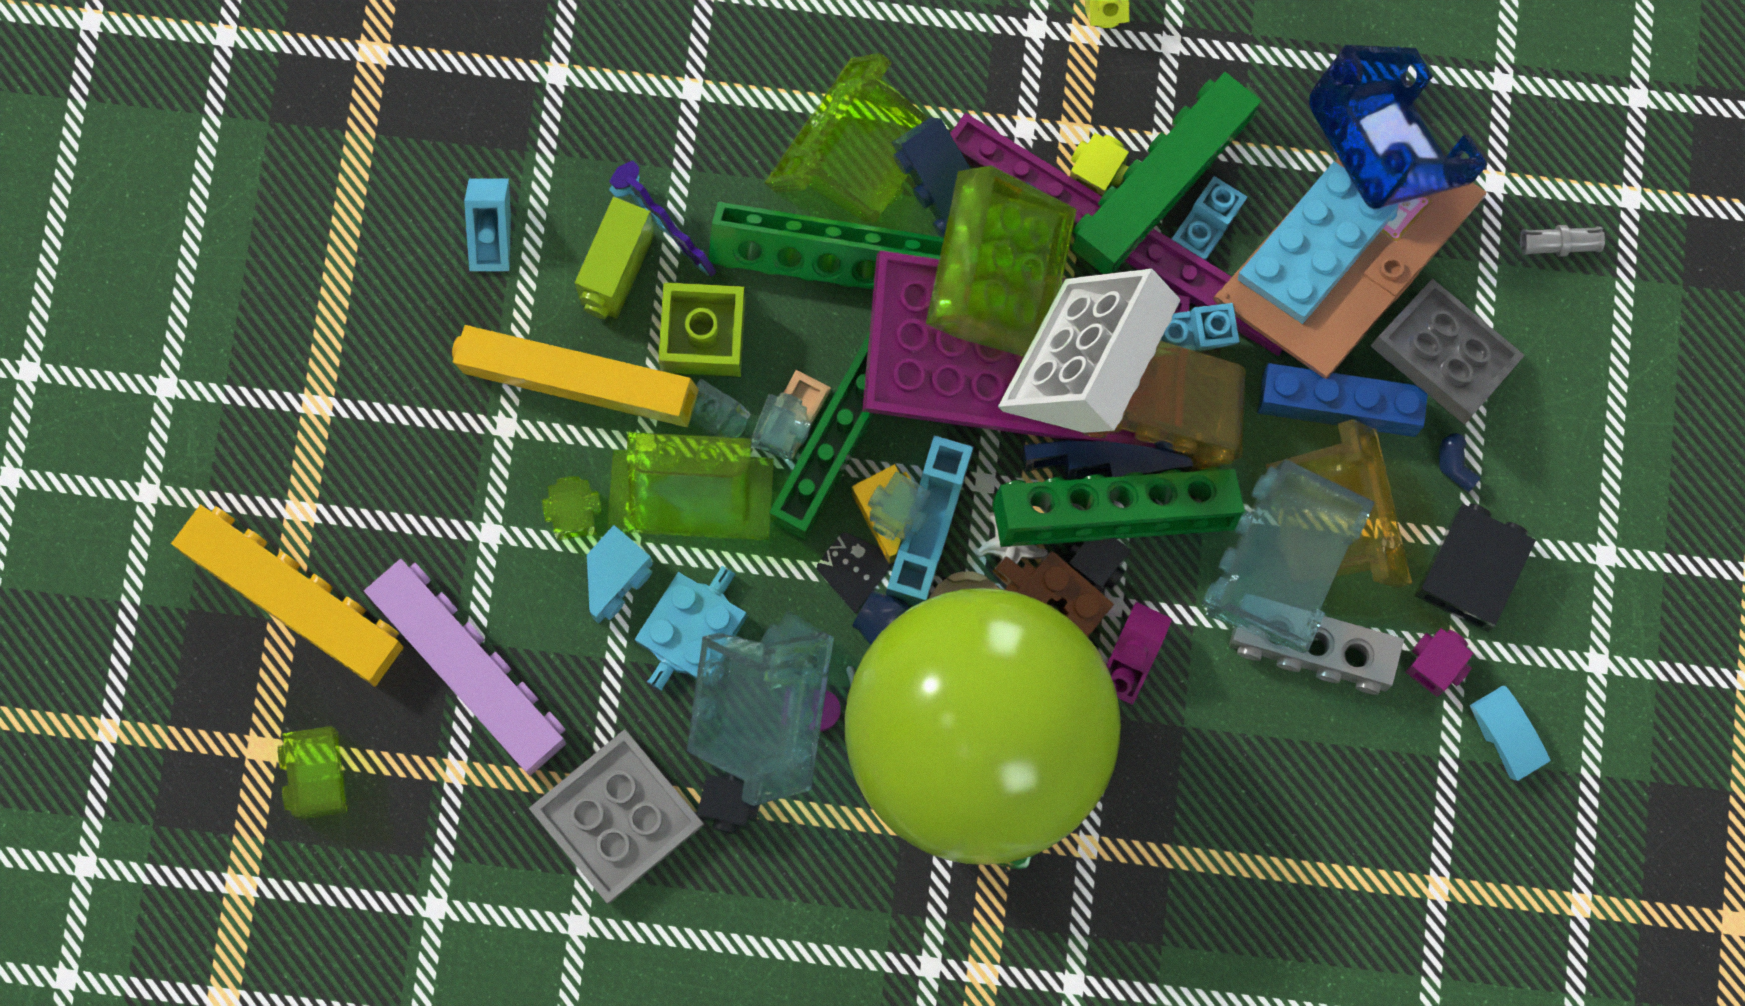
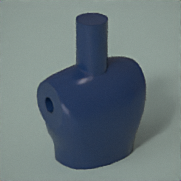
[852,590,912,645]

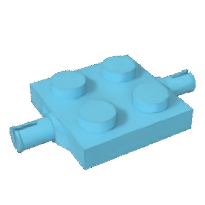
[634,566,748,691]

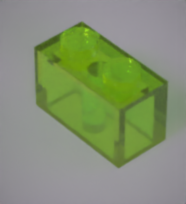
[277,726,348,820]

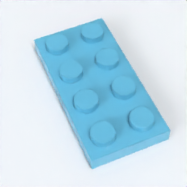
[1238,161,1399,324]

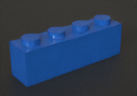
[1257,363,1428,437]

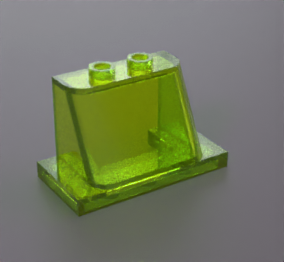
[764,53,929,223]
[607,432,774,540]

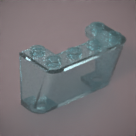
[1202,459,1375,653]

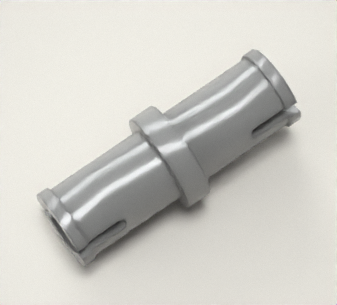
[1520,225,1605,257]

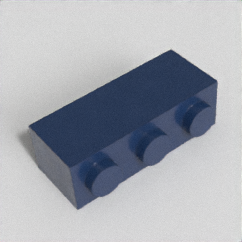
[891,117,999,246]

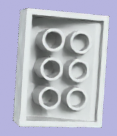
[998,269,1180,433]

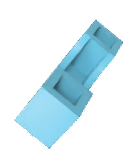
[886,435,973,606]

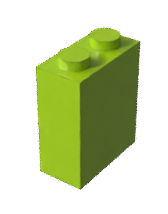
[575,196,655,319]

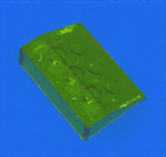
[926,165,1077,356]

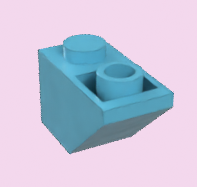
[587,525,653,624]

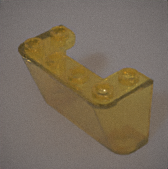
[1082,341,1246,469]

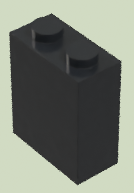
[1414,504,1536,632]

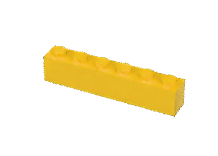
[171,504,404,687]

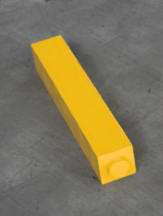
[452,325,699,428]

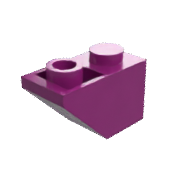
[1106,602,1172,705]

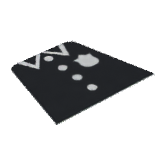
[816,532,894,613]

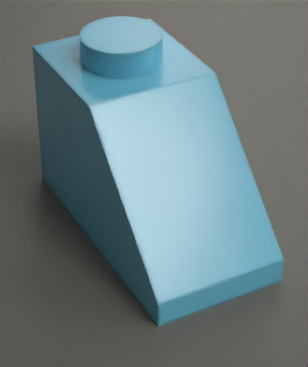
[464,179,511,271]

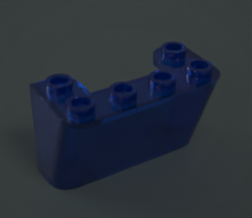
[1309,45,1488,209]

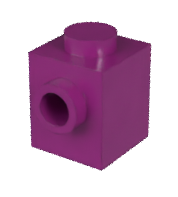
[1405,628,1474,697]

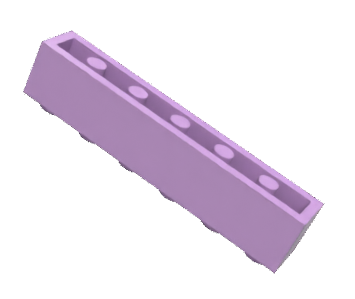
[364,559,566,777]

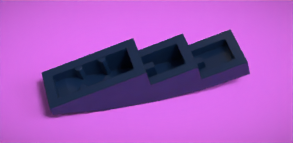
[1022,441,1192,480]

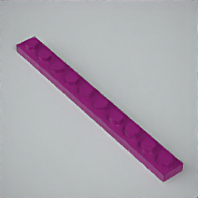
[950,112,1283,356]

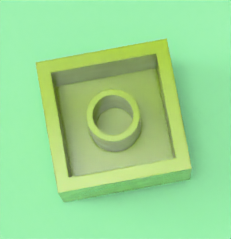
[658,283,746,377]

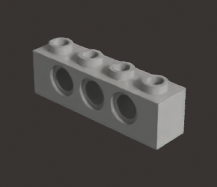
[1229,594,1404,695]

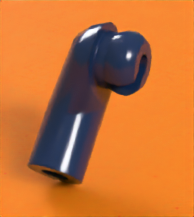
[1439,433,1481,493]

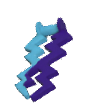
[609,160,716,277]

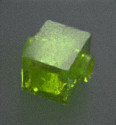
[542,476,602,541]

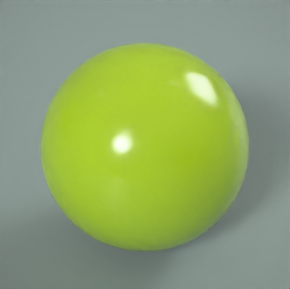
[845,588,1121,865]

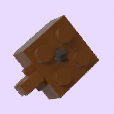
[992,551,1114,637]

